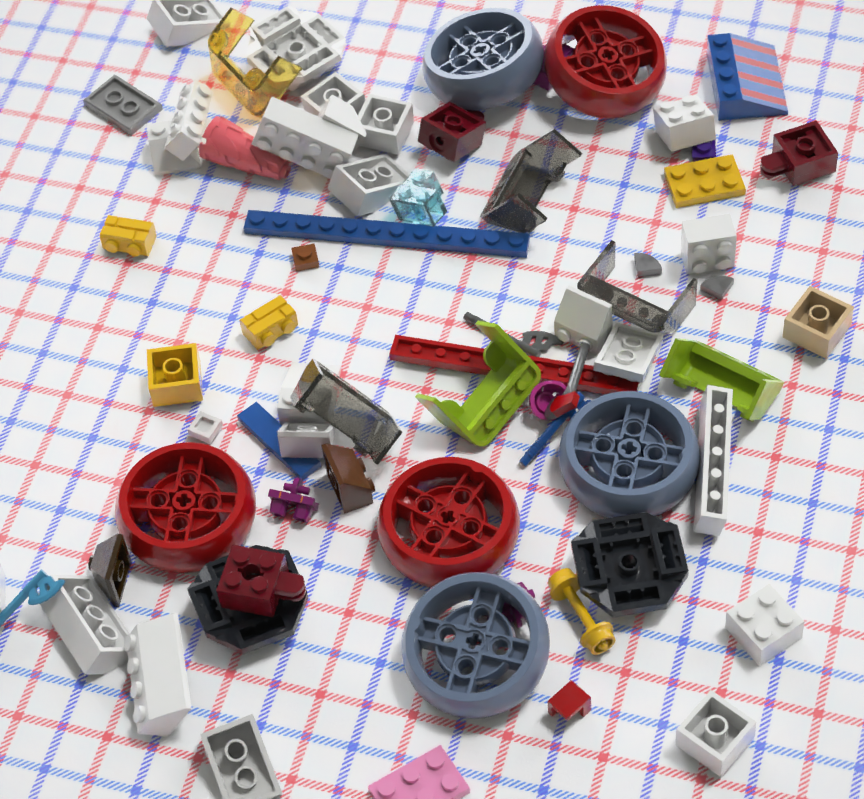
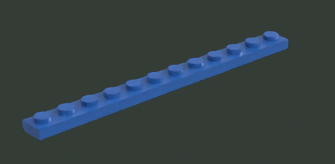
[243,210,530,258]

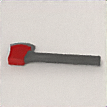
[545,342,590,421]

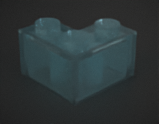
[389,168,448,227]

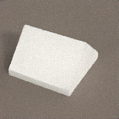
[278,423,336,458]

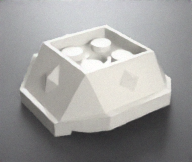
[246,6,347,92]

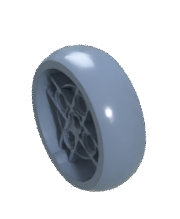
[422,8,544,111]
[558,391,700,518]
[401,572,550,719]

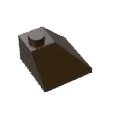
[88,534,132,607]

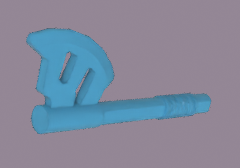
[0,569,65,627]

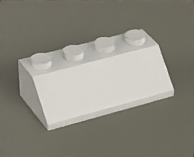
[38,574,129,675]
[124,613,192,737]

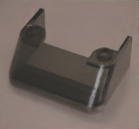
[480,129,582,233]
[577,240,698,334]
[290,358,403,465]

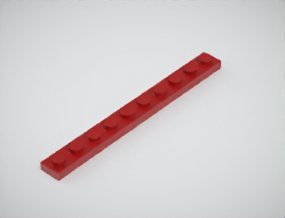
[389,334,640,395]

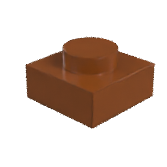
[291,243,320,272]

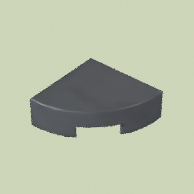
[634,253,662,277]
[700,276,734,300]

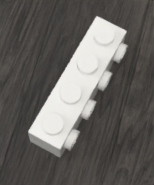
[164,79,213,161]

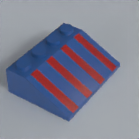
[706,33,788,121]

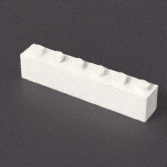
[693,385,733,536]

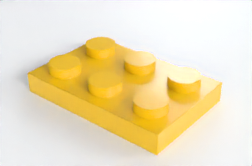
[664,154,746,208]

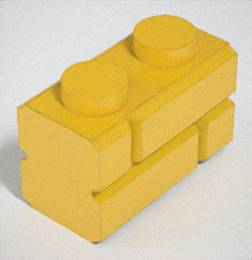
[99,215,157,257]
[239,295,298,350]

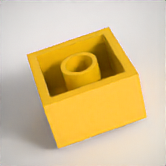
[146,343,203,407]

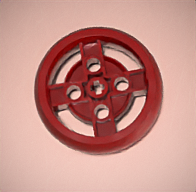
[544,5,667,119]
[115,442,256,573]
[377,457,520,588]

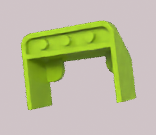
[415,320,541,447]
[659,338,784,422]

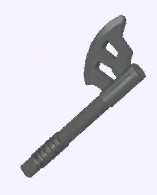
[463,311,564,357]

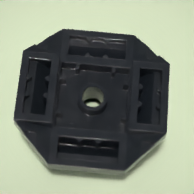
[571,512,689,617]
[187,545,309,655]

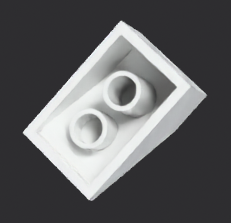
[146,0,230,47]
[327,154,416,216]
[277,362,342,425]
[200,713,283,799]

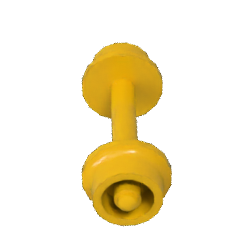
[548,568,616,655]

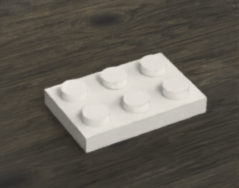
[593,323,664,383]

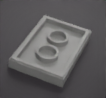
[83,74,163,136]

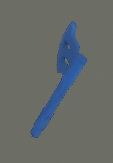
[519,391,591,467]

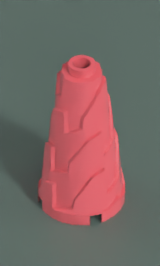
[199,115,291,180]

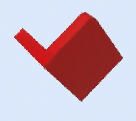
[547,680,591,720]

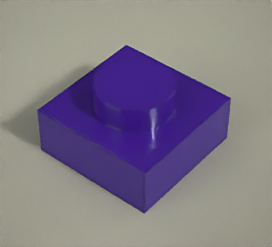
[692,140,716,162]

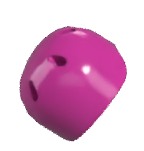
[529,381,566,421]

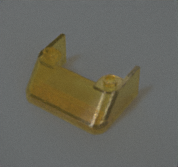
[208,7,303,118]

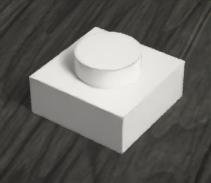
[187,411,223,444]

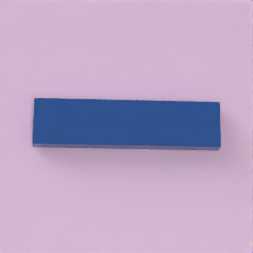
[237,401,321,480]

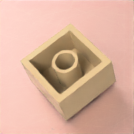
[782,286,854,359]

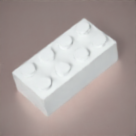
[251,96,359,179]

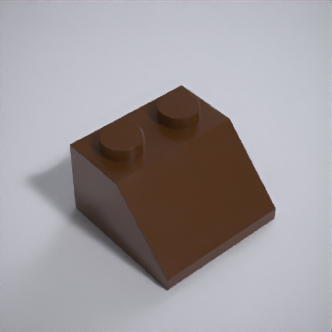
[321,443,375,514]

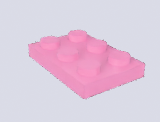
[368,744,471,799]

